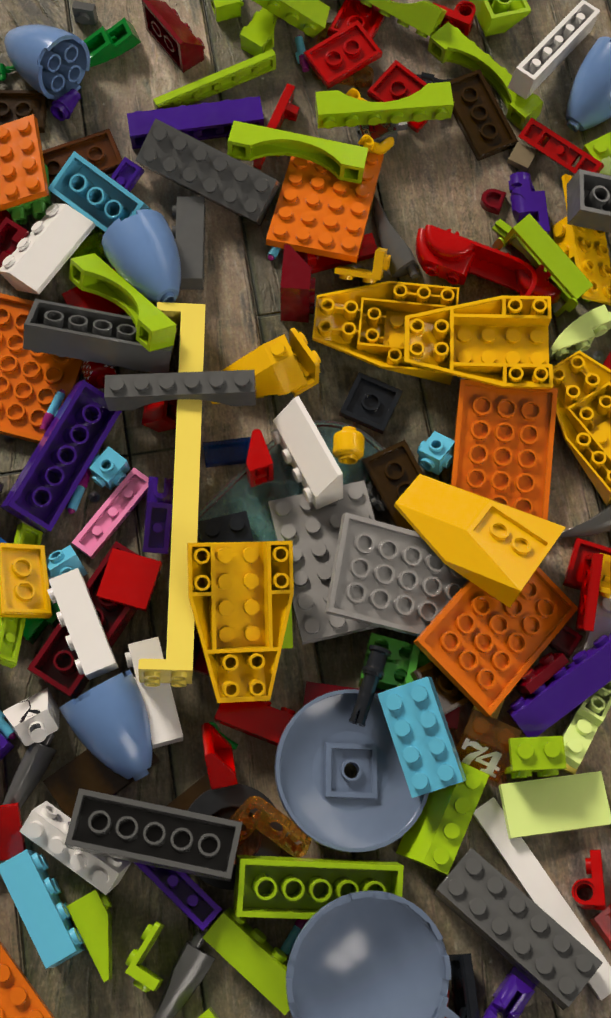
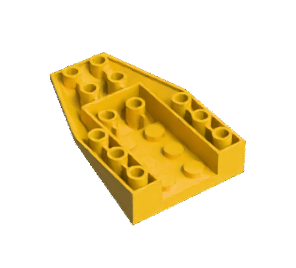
[312,281,460,385]
[553,350,611,506]
[394,474,566,608]

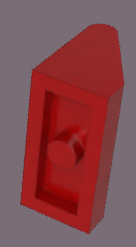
[246,429,274,488]
[201,723,238,790]

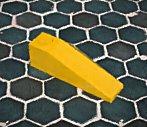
[211,334,308,404]

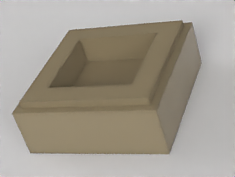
[507,142,538,172]

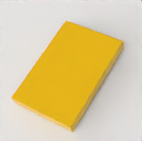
[0,543,53,619]

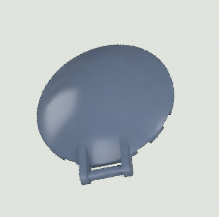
[286,890,460,1018]

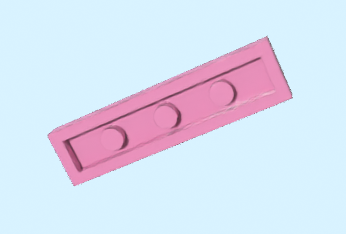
[71,468,149,559]

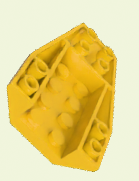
[404,295,553,389]
[187,541,294,703]

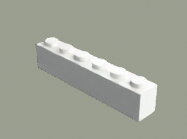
[508,0,600,99]

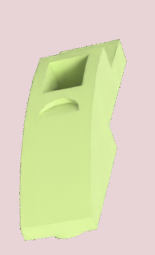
[549,304,611,361]
[561,681,611,769]

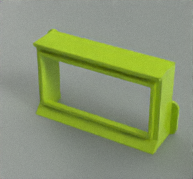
[492,213,593,317]

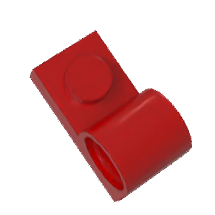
[433,1,476,38]
[572,850,606,910]

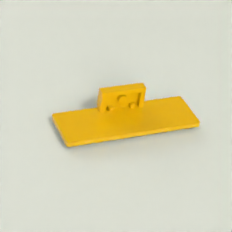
[552,174,611,306]

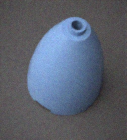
[4,24,90,100]
[566,37,611,132]
[101,209,181,304]
[59,669,152,781]

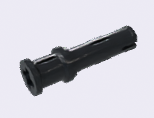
[349,645,392,727]

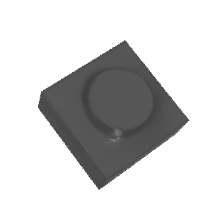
[72,1,98,26]

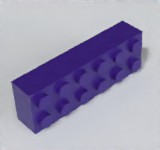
[1,380,121,533]

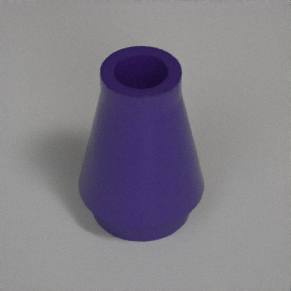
[50,89,81,121]

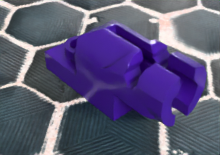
[508,172,550,235]
[142,476,174,554]
[482,966,536,1018]

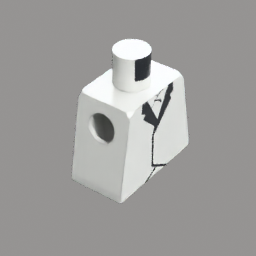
[3,687,60,746]

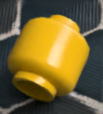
[333,426,365,464]

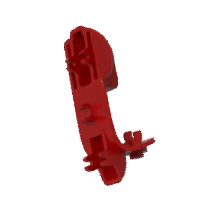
[415,224,561,305]

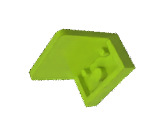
[504,736,566,779]
[125,921,165,993]

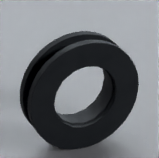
[188,784,284,890]

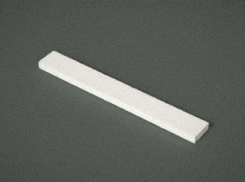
[473,797,611,1001]

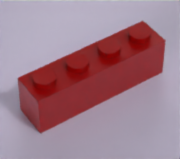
[214,701,296,746]

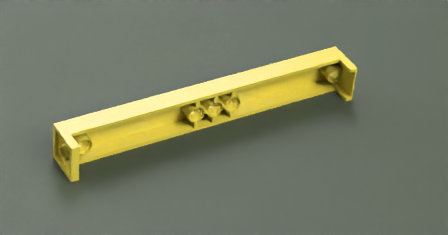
[138,302,206,687]

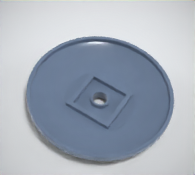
[275,689,429,853]

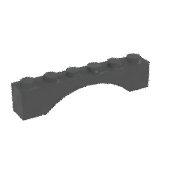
[104,370,256,411]

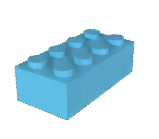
[48,151,152,232]
[378,677,467,798]
[0,849,85,969]

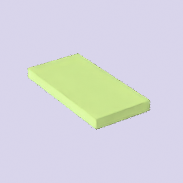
[498,771,611,839]

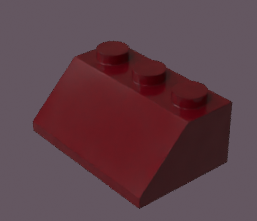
[142,0,205,73]
[280,244,316,323]

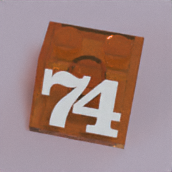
[456,709,522,783]

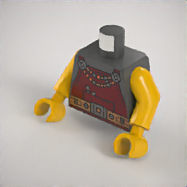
[346,88,408,155]

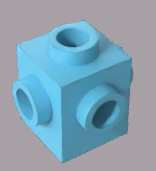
[417,431,455,475]
[89,446,130,490]
[46,545,88,579]

